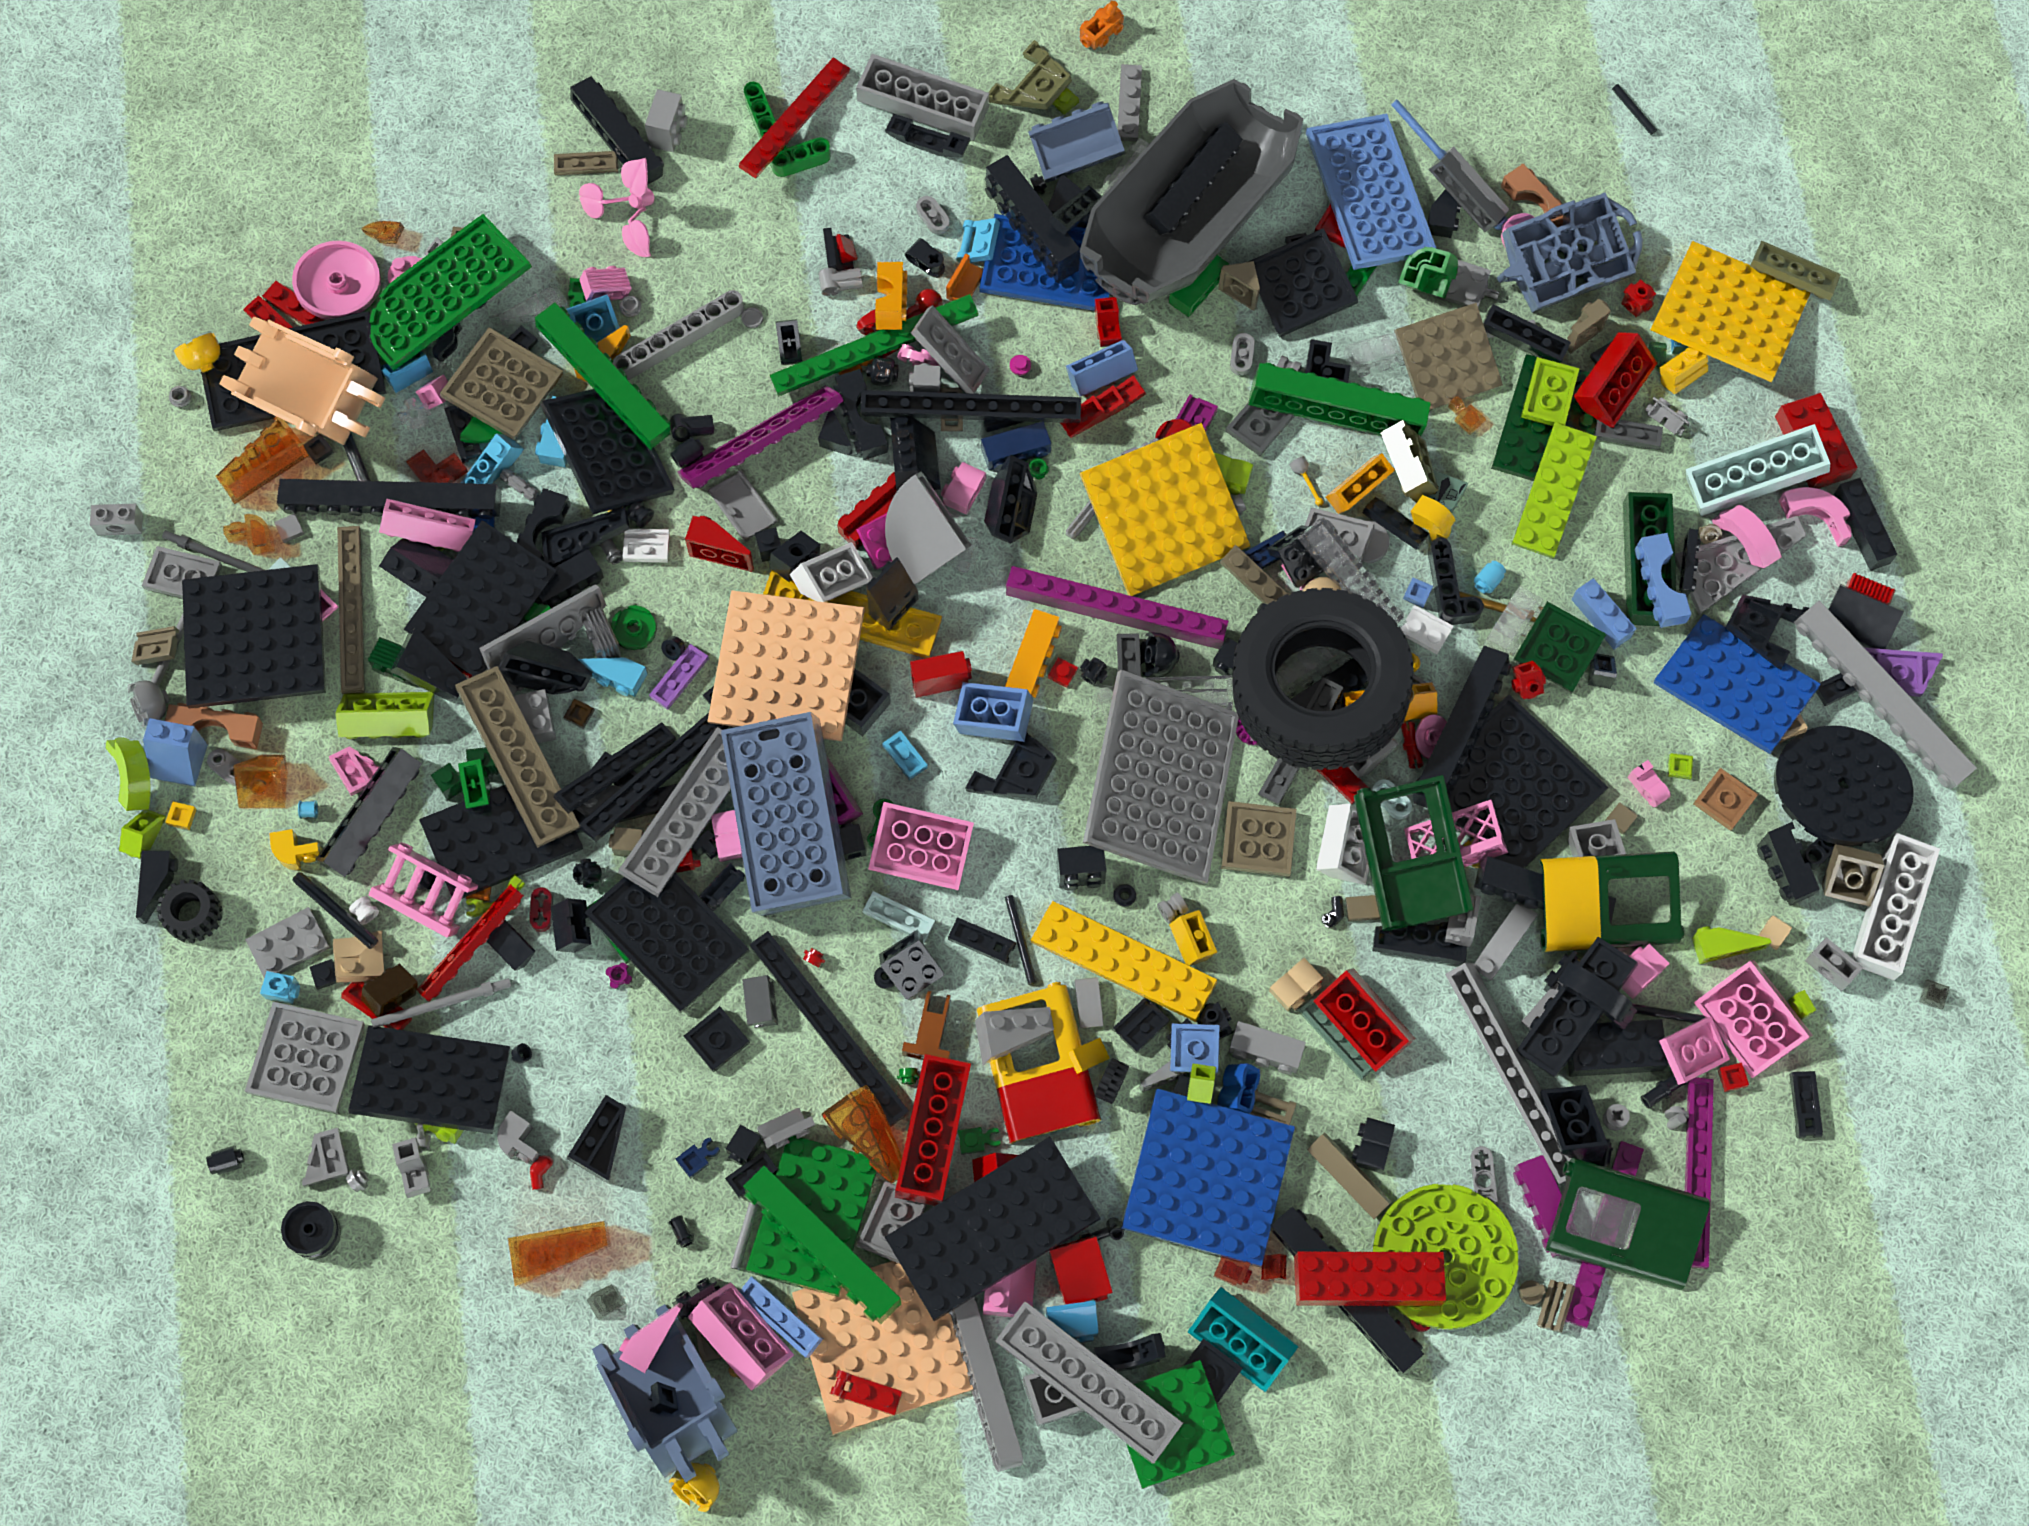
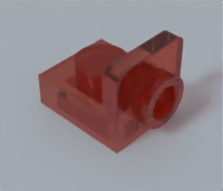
[1213,1257,1252,1288]

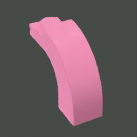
[1779,487,1852,547]
[1712,505,1782,568]

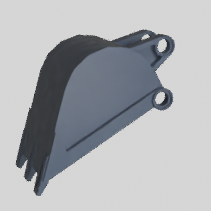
[592,1304,738,1482]

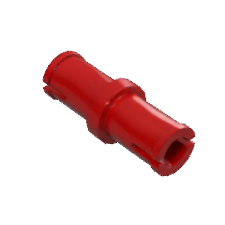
[1401,722,1424,769]

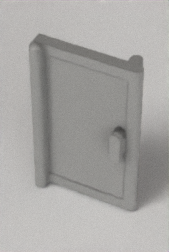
[708,470,777,542]

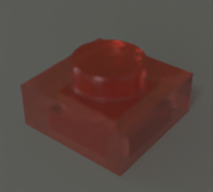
[1261,1254,1287,1281]

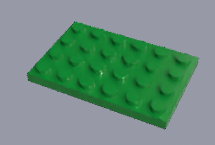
[746,1136,880,1297]

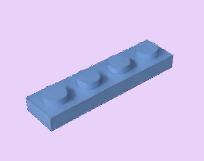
[739,1276,824,1358]

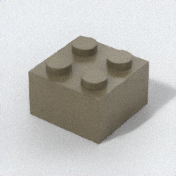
[1822,844,1885,906]

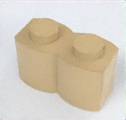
[1269,957,1323,1012]

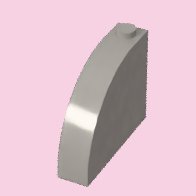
[885,472,972,585]

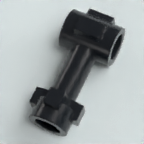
[1079,1217,1125,1241]

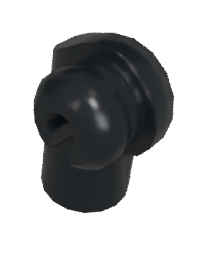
[1321,896,1344,927]

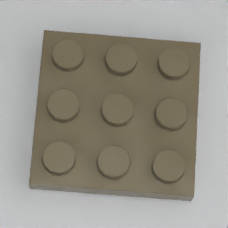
[1221,801,1297,877]

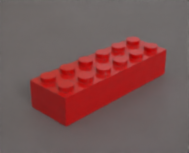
[894,1054,971,1206]
[1294,1252,1446,1306]

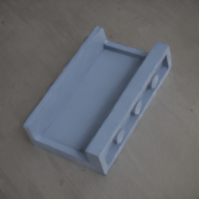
[1028,101,1126,183]

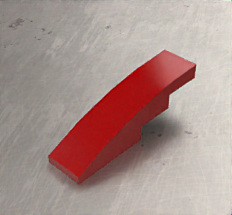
[1060,375,1146,438]

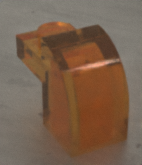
[223,514,275,555]

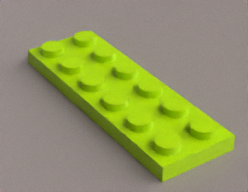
[1512,422,1597,559]

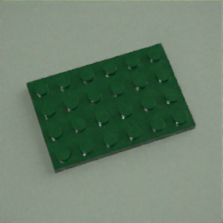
[1491,354,1597,481]

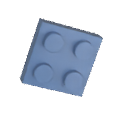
[1170,1023,1220,1073]

